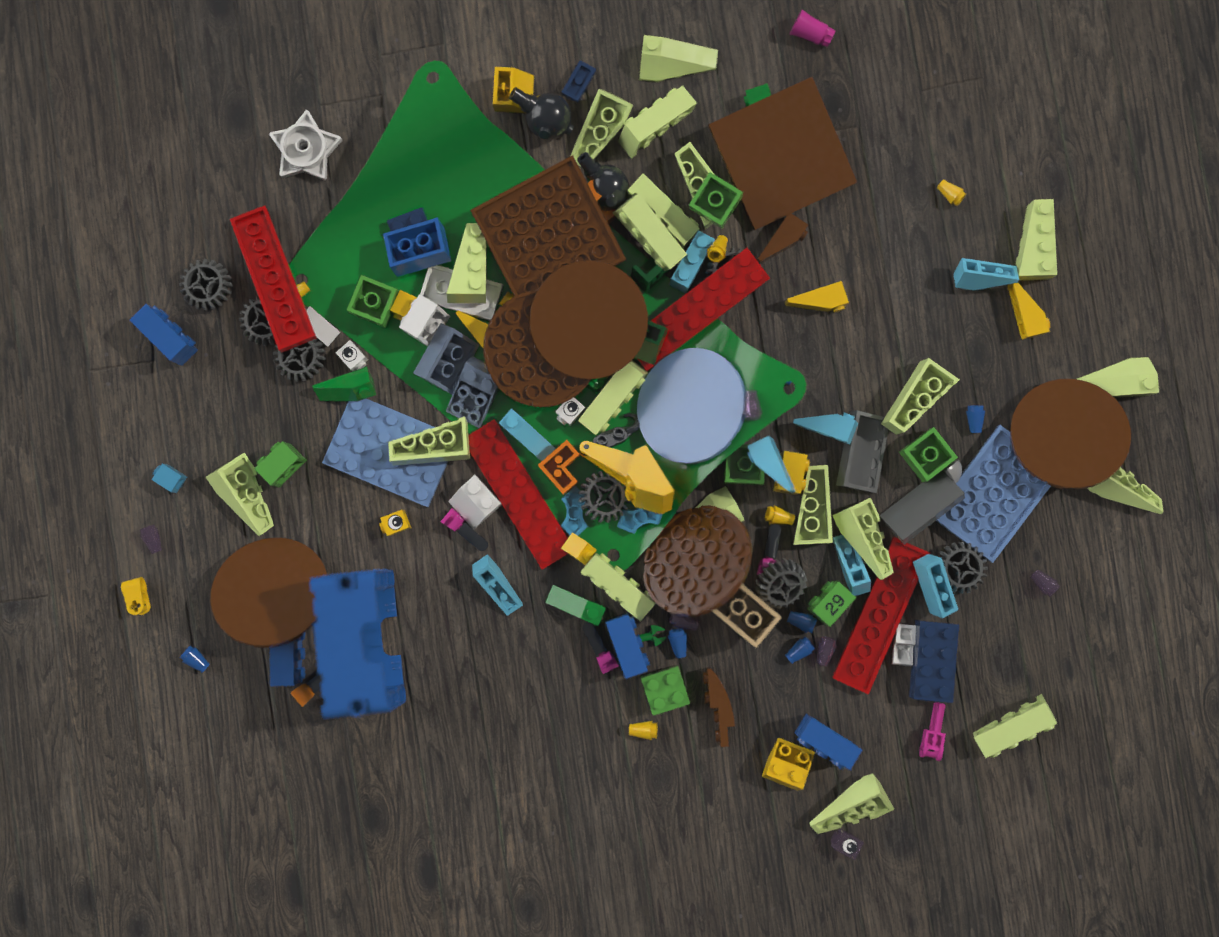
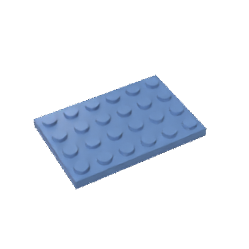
[322,399,448,507]
[936,425,1051,563]

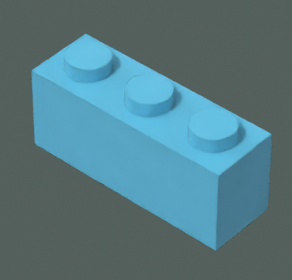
[669,230,715,294]
[913,554,958,618]

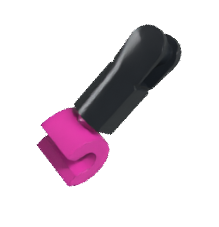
[440,508,488,551]
[757,524,781,575]
[583,622,619,674]

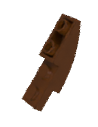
[703,667,735,747]

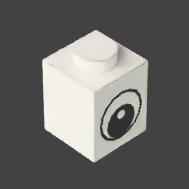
[336,340,368,371]
[556,398,585,426]

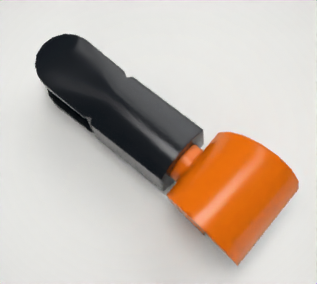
[291,674,323,707]

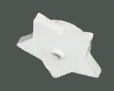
[269,110,342,180]

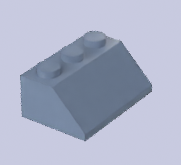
[414,323,479,394]

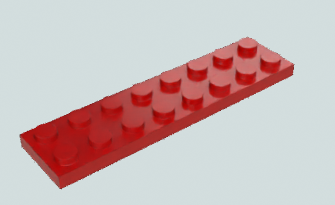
[230,205,317,353]
[637,248,770,372]
[468,419,568,570]
[832,537,930,695]

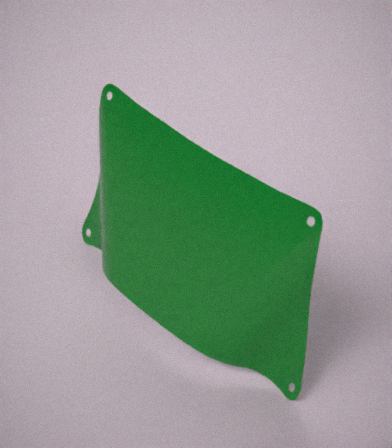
[289,61,806,571]

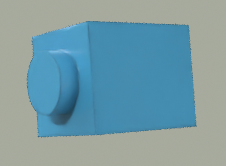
[152,463,187,493]

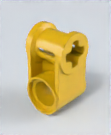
[121,577,151,615]

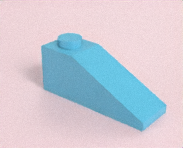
[954,258,1019,290]
[499,409,556,461]
[793,413,858,445]
[747,436,796,493]
[833,535,871,596]
[472,554,523,616]

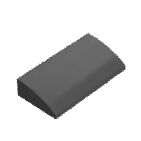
[836,410,888,493]
[879,471,965,545]

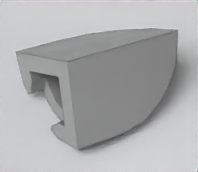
[941,459,962,483]

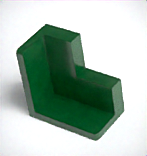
[631,257,674,293]

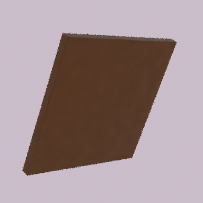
[708,77,857,230]
[471,155,626,296]

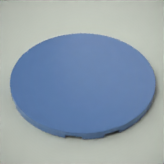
[637,348,747,464]

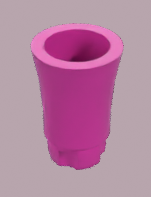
[790,10,835,47]

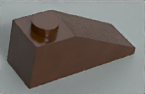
[757,212,808,264]

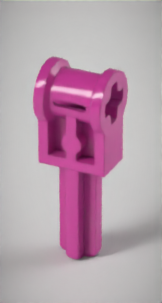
[919,702,946,761]

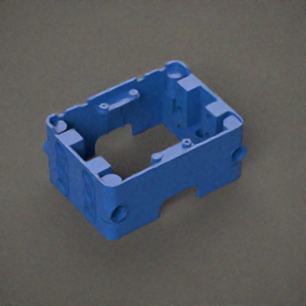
[310,569,406,719]

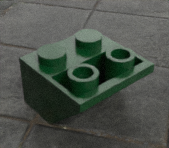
[635,321,669,365]

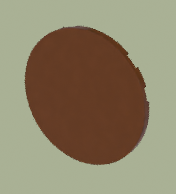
[530,260,648,379]
[483,290,591,407]
[1010,379,1131,490]
[643,505,752,616]
[210,538,328,648]

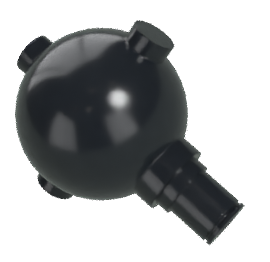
[509,87,574,140]
[577,152,629,211]

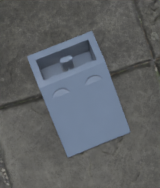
[446,356,499,428]

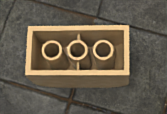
[712,584,781,648]

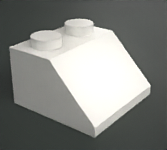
[399,294,450,347]
[448,475,502,530]

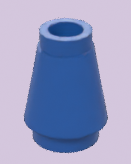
[966,405,985,433]
[787,611,817,633]
[668,628,687,658]
[785,637,815,664]
[180,646,210,673]

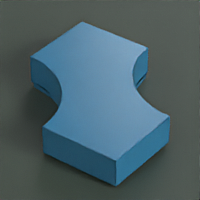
[561,486,588,536]
[617,508,663,534]

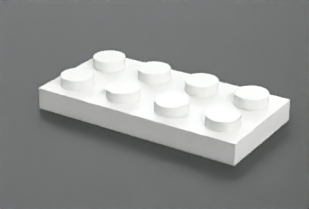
[420,265,503,321]

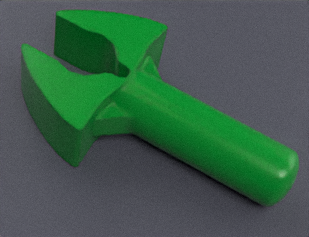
[640,625,666,646]

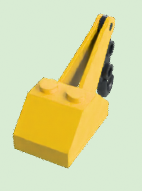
[580,413,674,514]

